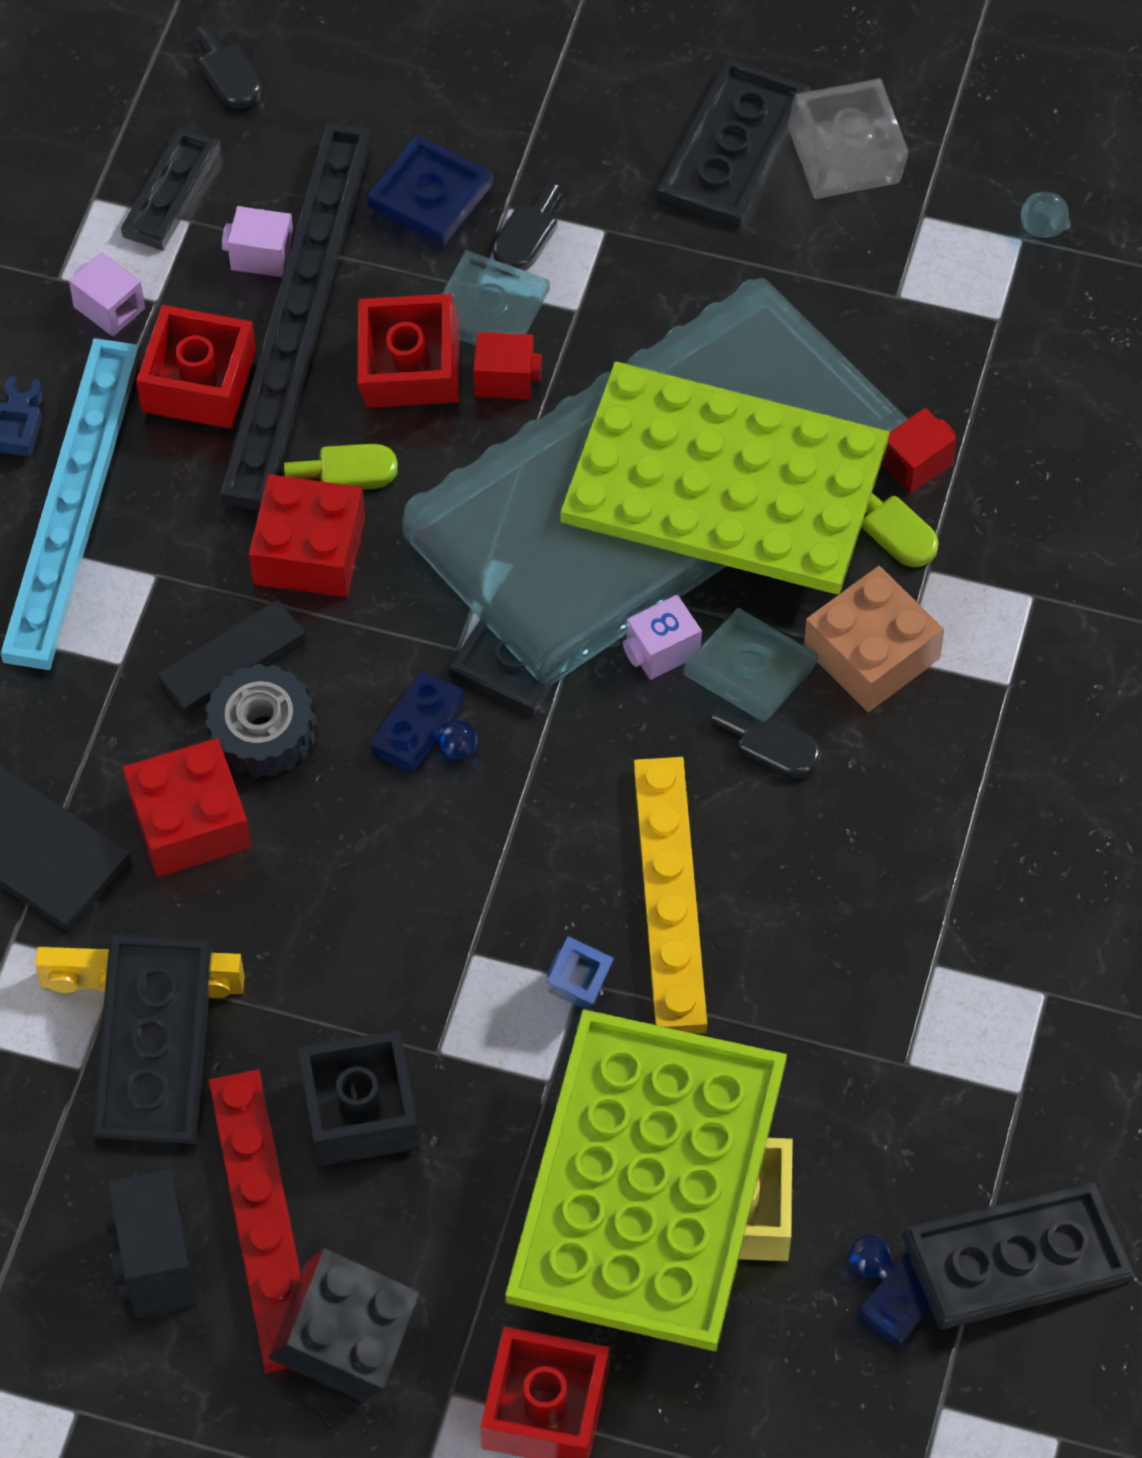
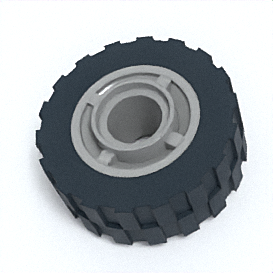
[205,664,317,778]

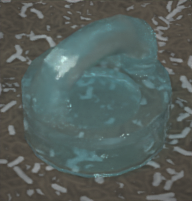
[1021,192,1071,238]

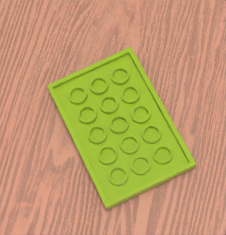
[560,361,890,595]
[506,1009,787,1351]

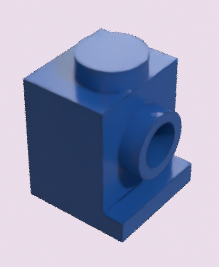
[546,936,614,1009]

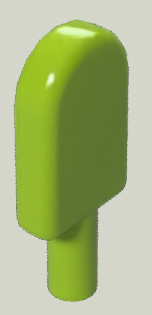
[284,444,398,490]
[862,493,939,567]

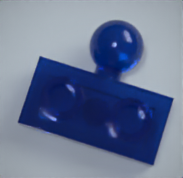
[369,671,478,772]
[849,1235,931,1348]

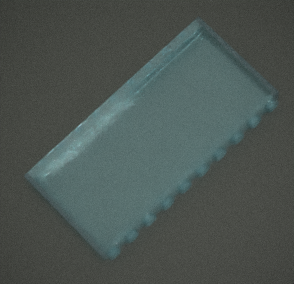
[402,278,908,688]

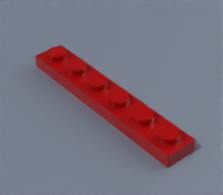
[209,1069,301,1373]

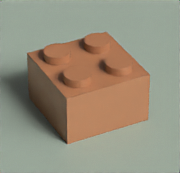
[804,566,944,712]

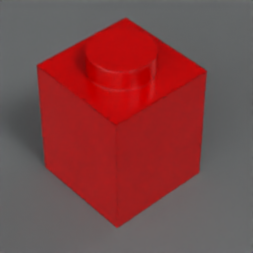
[474,332,542,400]
[881,408,957,494]

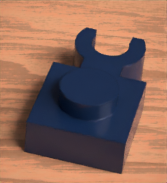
[0,375,43,457]

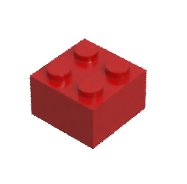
[358,294,460,408]
[136,305,257,429]
[249,474,365,598]
[123,738,252,877]
[480,1326,609,1458]

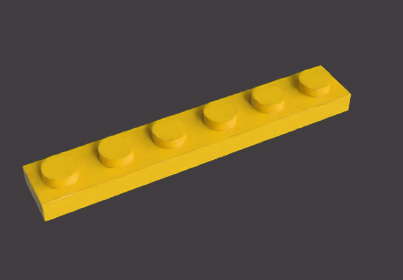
[634,757,707,1034]

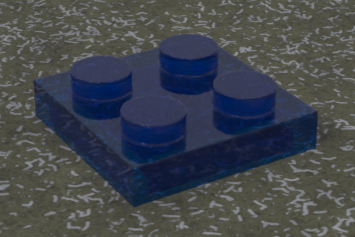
[367,134,493,245]

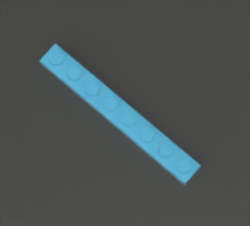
[1,338,141,670]

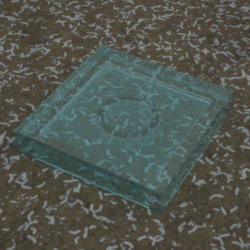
[442,251,550,345]
[683,608,819,723]

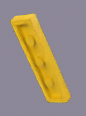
[35,947,244,998]

